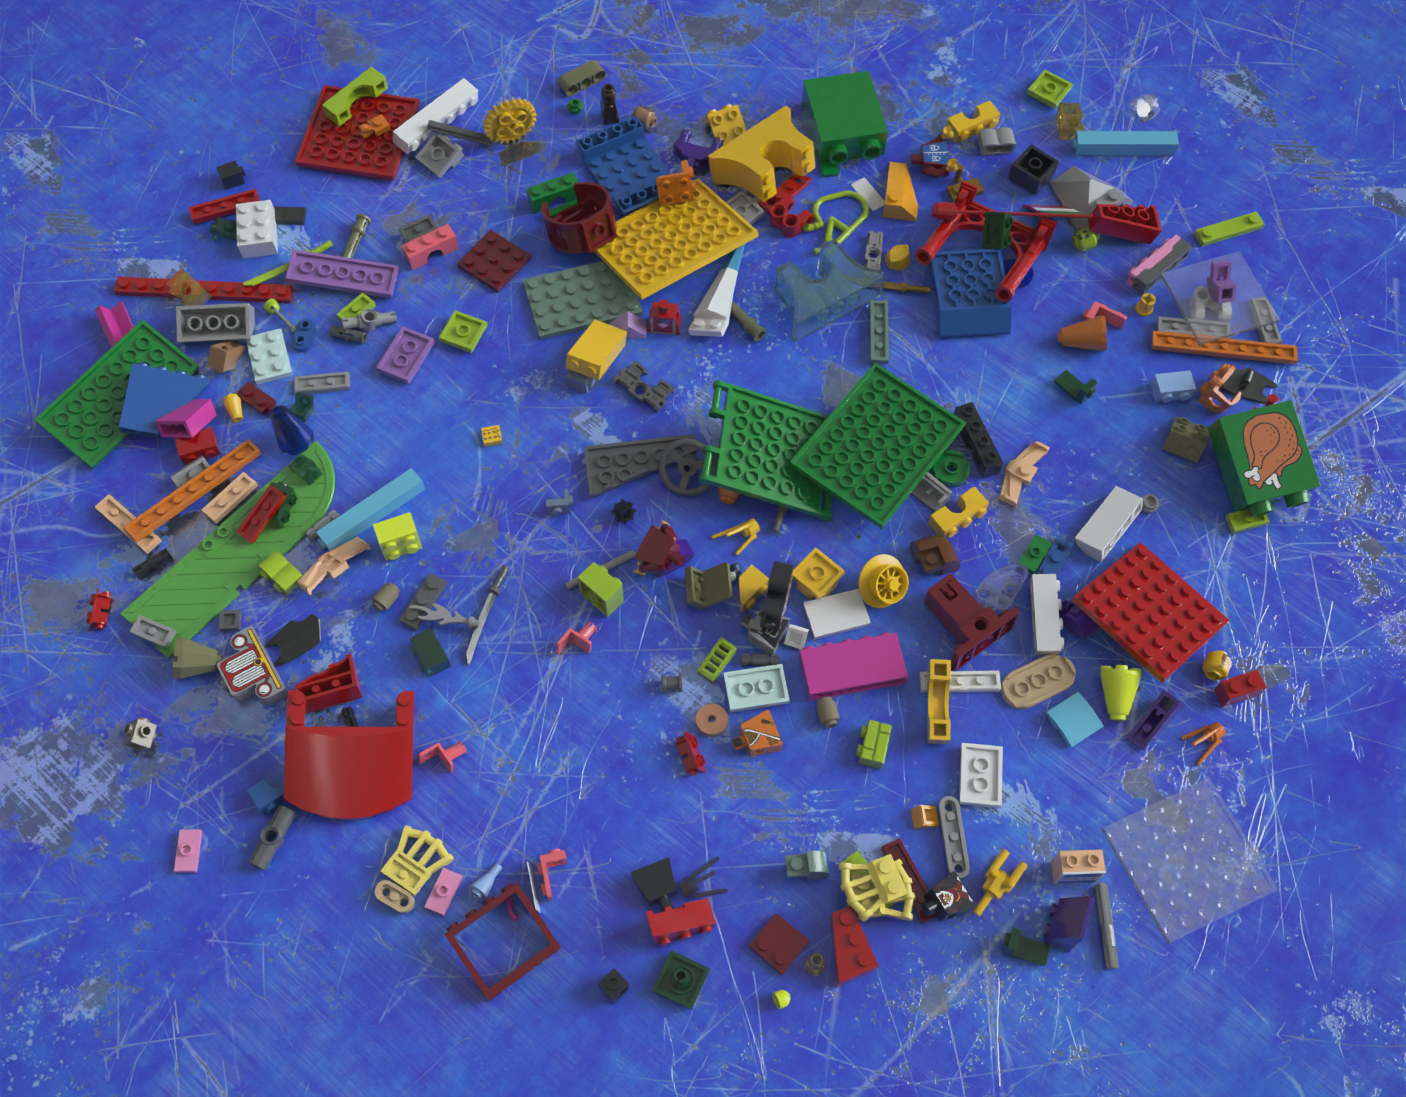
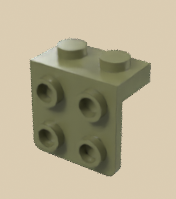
[1162,417,1209,463]
[685,562,732,610]

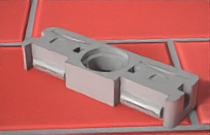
[863,231,883,280]

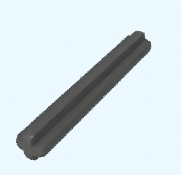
[427,120,493,146]

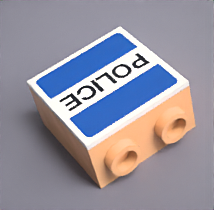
[1051,850,1106,885]

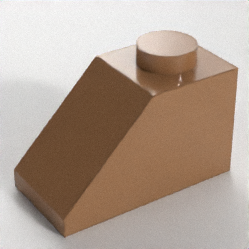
[207,340,246,373]

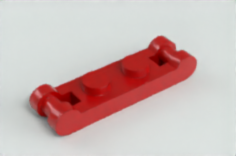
[758,173,811,215]

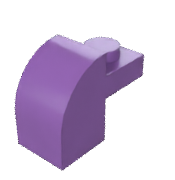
[1207,260,1237,304]

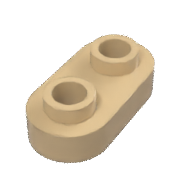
[375,880,415,914]

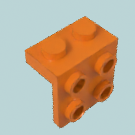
[656,160,696,205]

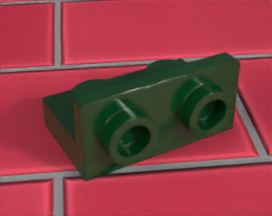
[982,212,1013,249]

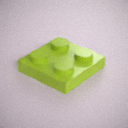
[1027,70,1073,109]
[439,310,488,353]

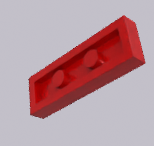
[236,485,287,543]

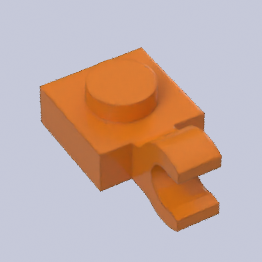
[359,114,391,139]

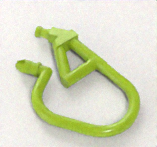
[803,191,869,255]

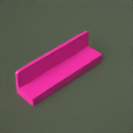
[95,301,134,348]

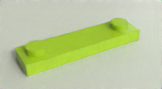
[1194,211,1265,247]

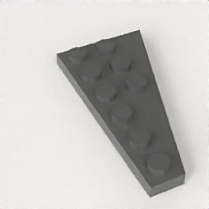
[584,434,697,499]

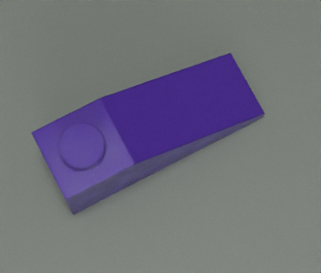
[1127,690,1184,751]

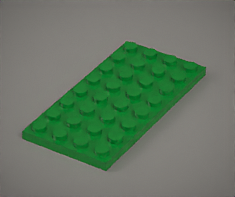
[34,319,199,469]

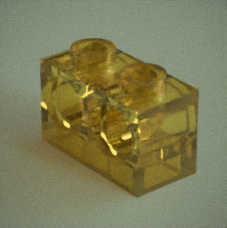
[1056,103,1084,140]

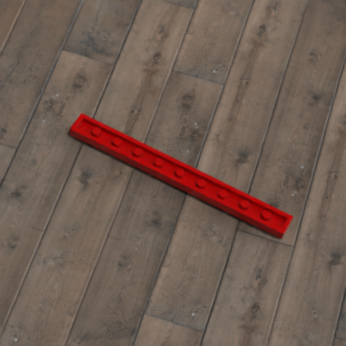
[114,276,294,304]

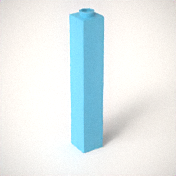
[1071,131,1179,156]
[316,468,425,551]

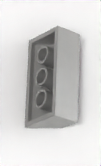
[176,303,255,343]

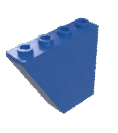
[119,363,209,439]

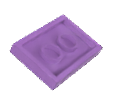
[376,326,435,384]

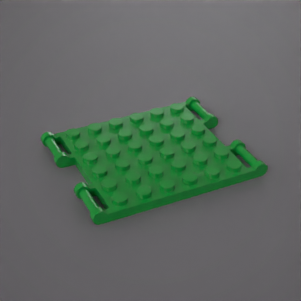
[699,380,832,522]

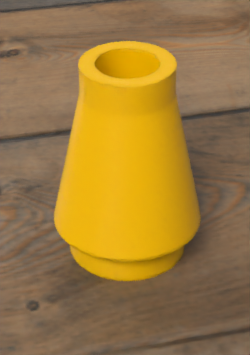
[222,394,244,422]

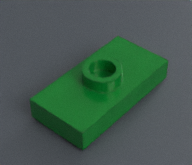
[1017,534,1053,574]

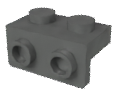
[399,214,439,243]

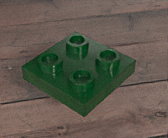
[652,950,710,1011]

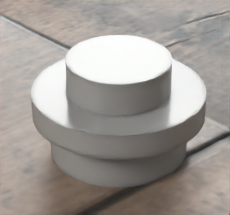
[1142,494,1159,513]

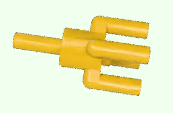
[973,849,1028,917]

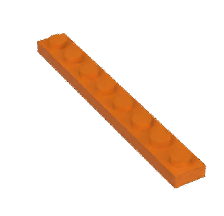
[1151,331,1298,365]
[123,439,261,543]

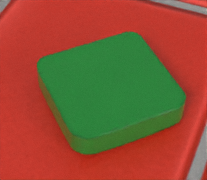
[820,161,839,177]

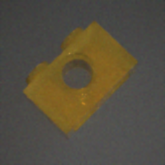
[166,269,212,306]

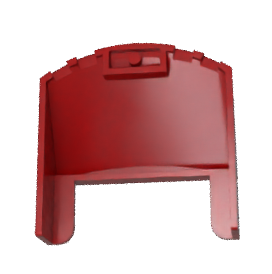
[284,690,414,820]

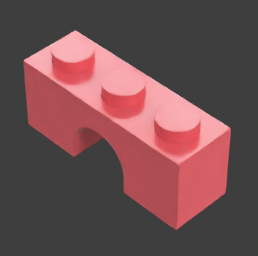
[401,224,459,270]

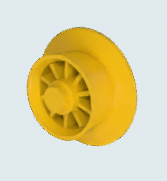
[858,554,909,608]

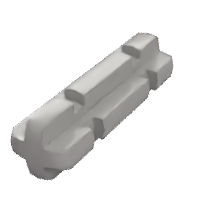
[305,509,339,540]

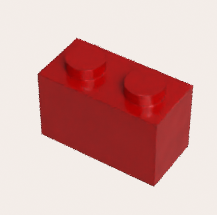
[175,427,221,465]
[1214,670,1266,707]

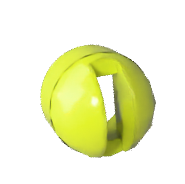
[772,990,791,1010]

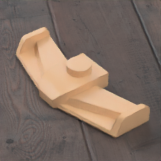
[999,441,1050,507]
[297,536,371,595]

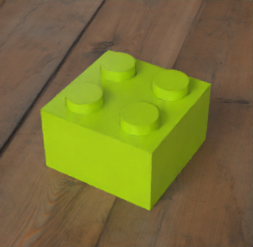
[577,562,624,617]

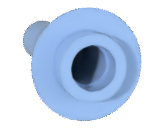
[470,863,502,900]

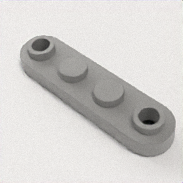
[938,796,970,880]

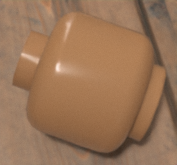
[631,105,657,130]

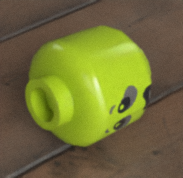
[1072,226,1100,252]

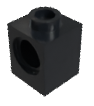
[598,968,630,1004]

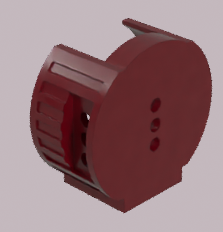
[541,182,617,253]

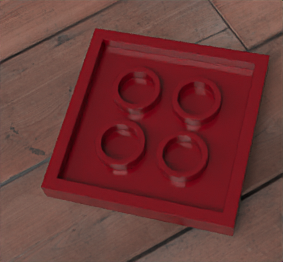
[457,230,531,293]

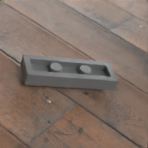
[399,573,448,631]

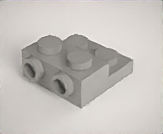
[415,132,464,178]

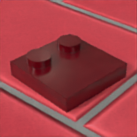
[749,913,809,975]

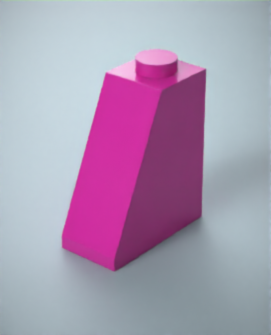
[155,399,217,438]

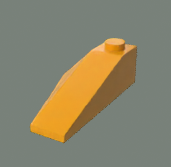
[882,162,918,221]

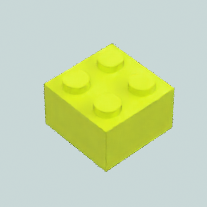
[373,512,423,561]

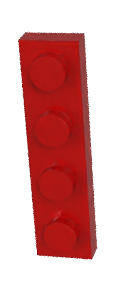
[188,188,260,224]

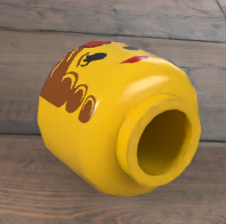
[1202,650,1232,681]

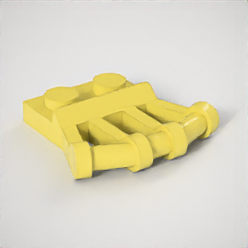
[381,825,454,896]
[839,854,908,922]
[850,859,916,921]

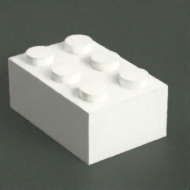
[236,200,278,259]

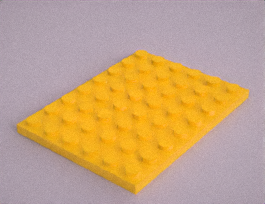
[594,178,758,300]

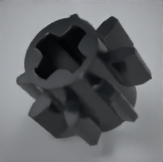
[611,499,636,524]

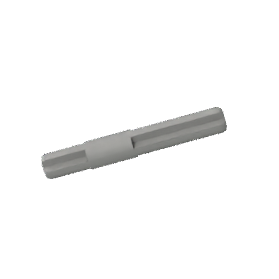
[1095,883,1119,969]

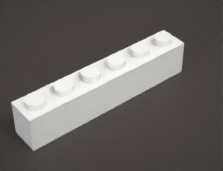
[393,78,478,155]

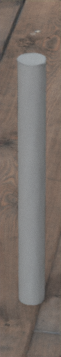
[564,550,636,590]

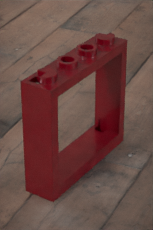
[444,883,561,1001]

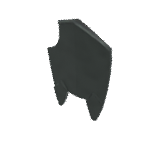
[1221,367,1278,403]
[265,614,321,666]

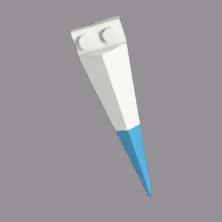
[688,244,745,337]

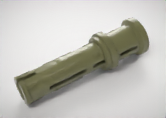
[341,214,371,258]
[730,300,767,342]

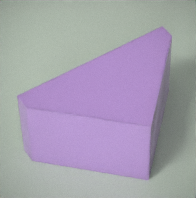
[610,311,647,338]

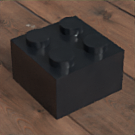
[1008,144,1059,195]

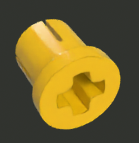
[1135,293,1156,317]

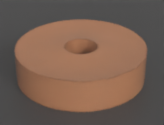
[696,704,728,737]

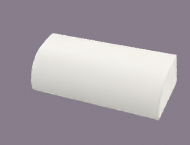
[1075,486,1143,562]

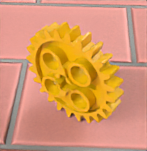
[483,97,537,144]

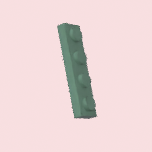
[870,300,889,364]

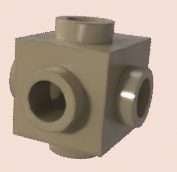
[122,717,157,751]

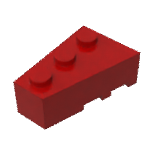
[294,653,363,714]
[646,898,716,947]
[830,906,879,987]

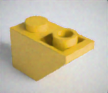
[738,564,769,612]

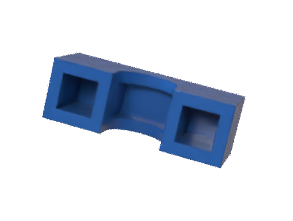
[247,766,286,815]

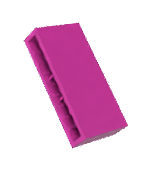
[799,632,908,701]

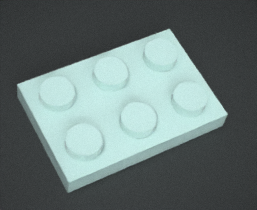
[246,328,293,385]
[723,664,790,712]

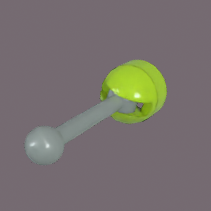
[263,298,296,333]

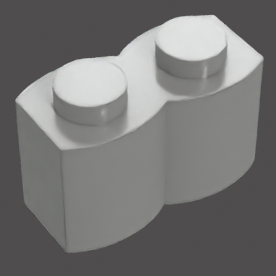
[977,127,1016,156]

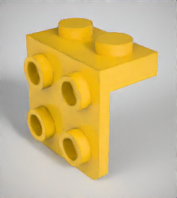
[703,104,747,146]

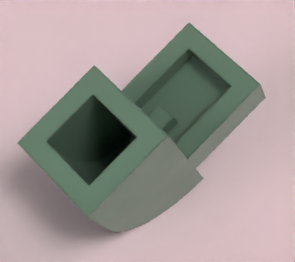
[785,851,829,880]

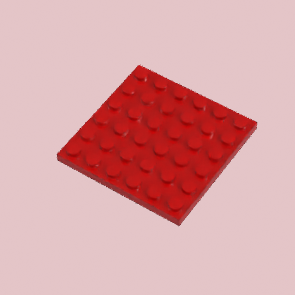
[295,85,421,181]
[1071,542,1230,683]

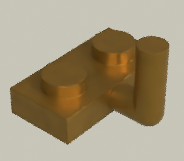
[946,164,984,203]

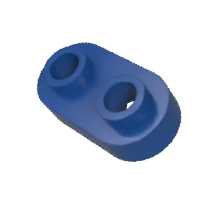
[292,319,316,353]

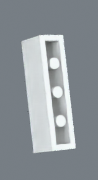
[1030,574,1064,655]

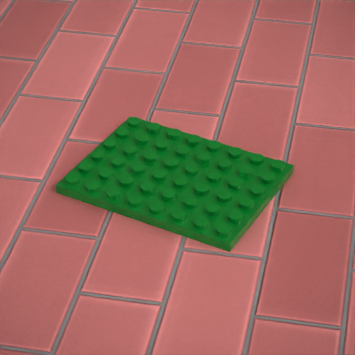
[789,362,966,529]

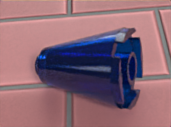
[270,405,314,456]

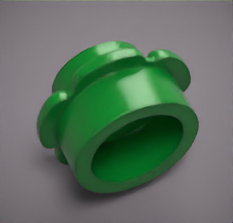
[567,99,583,114]

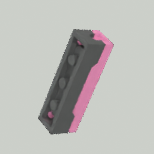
[1126,234,1192,295]

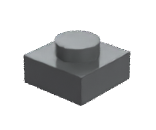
[218,610,242,632]

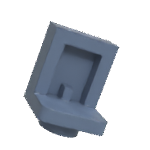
[546,489,573,516]

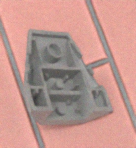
[1049,166,1133,230]

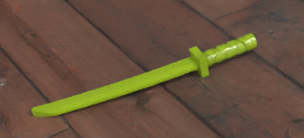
[243,240,333,286]

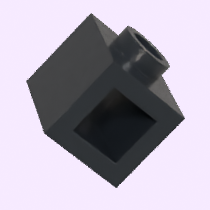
[216,160,246,190]

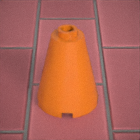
[1057,315,1107,351]

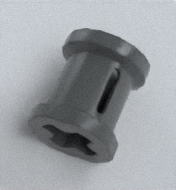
[662,674,682,692]

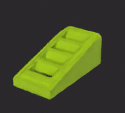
[697,637,737,683]

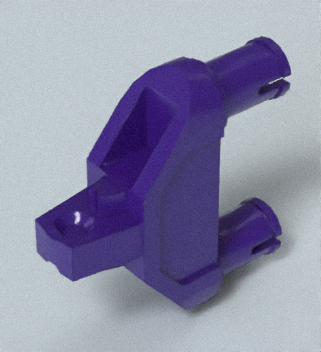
[673,129,723,171]

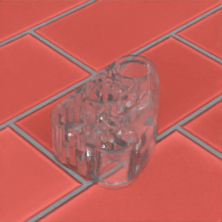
[973,564,1028,616]

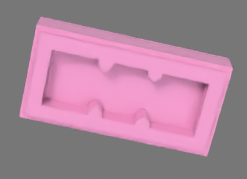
[174,829,203,873]
[424,868,463,916]

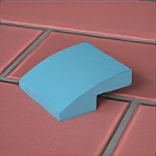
[1045,692,1104,747]

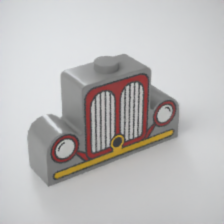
[217,625,288,705]

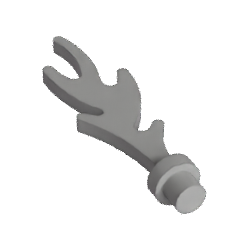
[409,603,480,629]

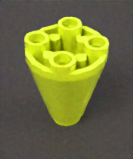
[1100,665,1142,721]

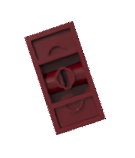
[924,574,1020,671]

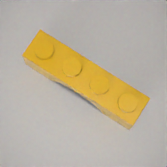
[927,659,951,744]

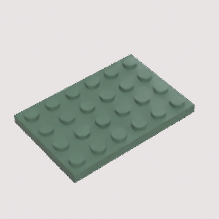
[523,261,643,340]

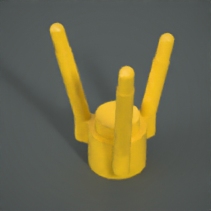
[711,518,760,555]

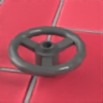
[658,438,716,497]

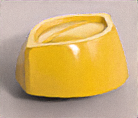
[885,245,911,271]

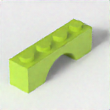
[322,66,388,127]

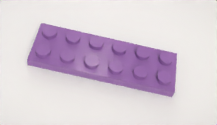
[285,249,399,299]

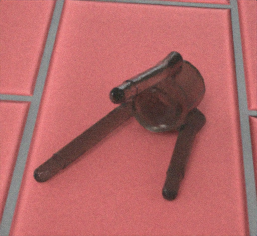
[679,857,728,900]

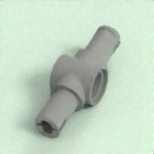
[341,309,397,332]

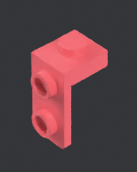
[1082,301,1127,329]
[537,849,567,901]

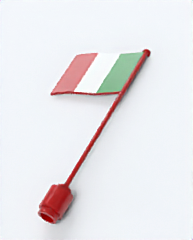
[932,202,1093,220]

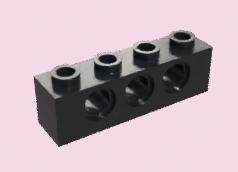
[954,402,1003,479]

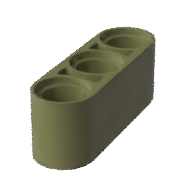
[557,60,606,96]

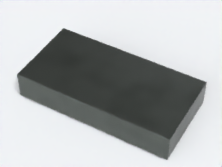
[274,207,306,225]

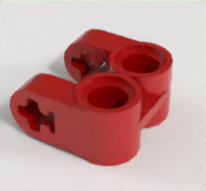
[769,195,814,238]

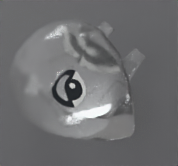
[1129,94,1160,123]

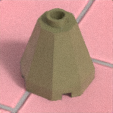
[172,637,222,679]

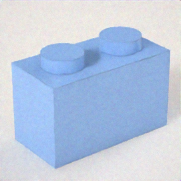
[1150,370,1196,403]

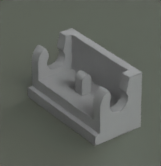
[911,473,952,512]

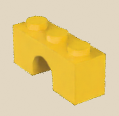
[946,100,1001,143]
[928,486,989,538]

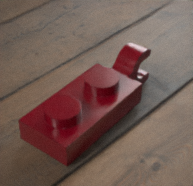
[236,381,282,418]

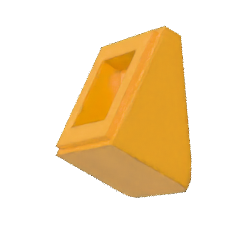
[911,805,939,829]

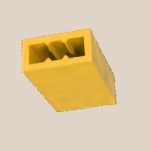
[566,320,627,381]

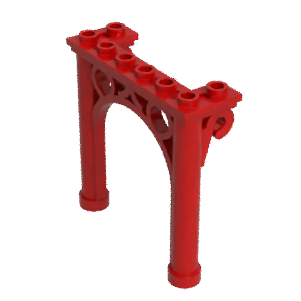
[915,180,1057,302]

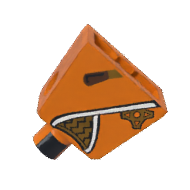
[732,709,783,756]

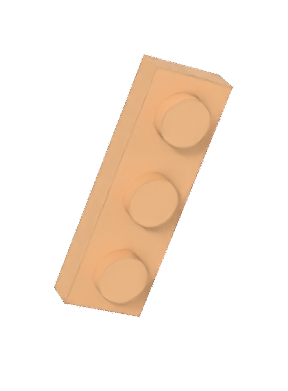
[201,472,258,524]

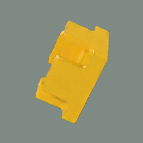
[792,547,845,600]

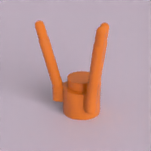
[1181,722,1226,766]

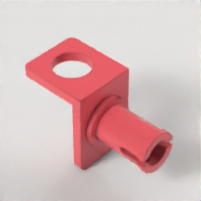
[556,622,597,654]
[418,741,467,773]

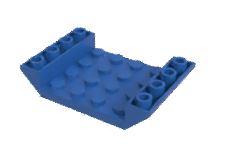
[576,116,670,214]
[928,246,1011,338]

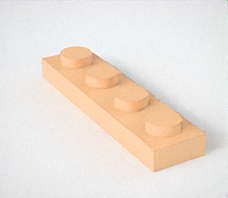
[95,494,162,554]

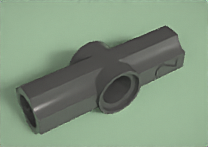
[248,805,296,871]

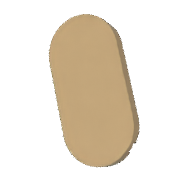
[1001,654,1076,710]

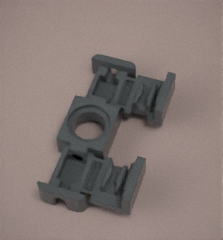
[614,361,675,413]

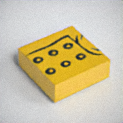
[481,425,503,447]

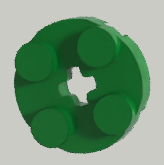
[932,450,971,487]

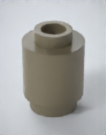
[371,582,400,612]
[816,697,840,728]

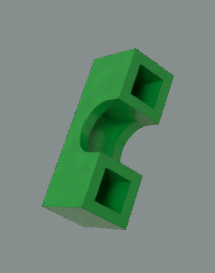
[526,172,579,214]

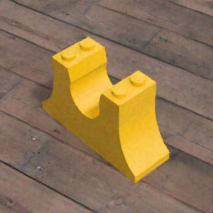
[708,106,815,202]

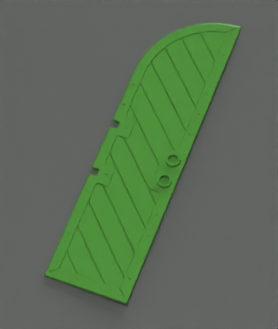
[120,441,335,659]

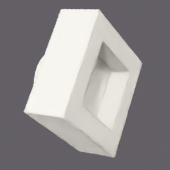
[784,624,809,650]

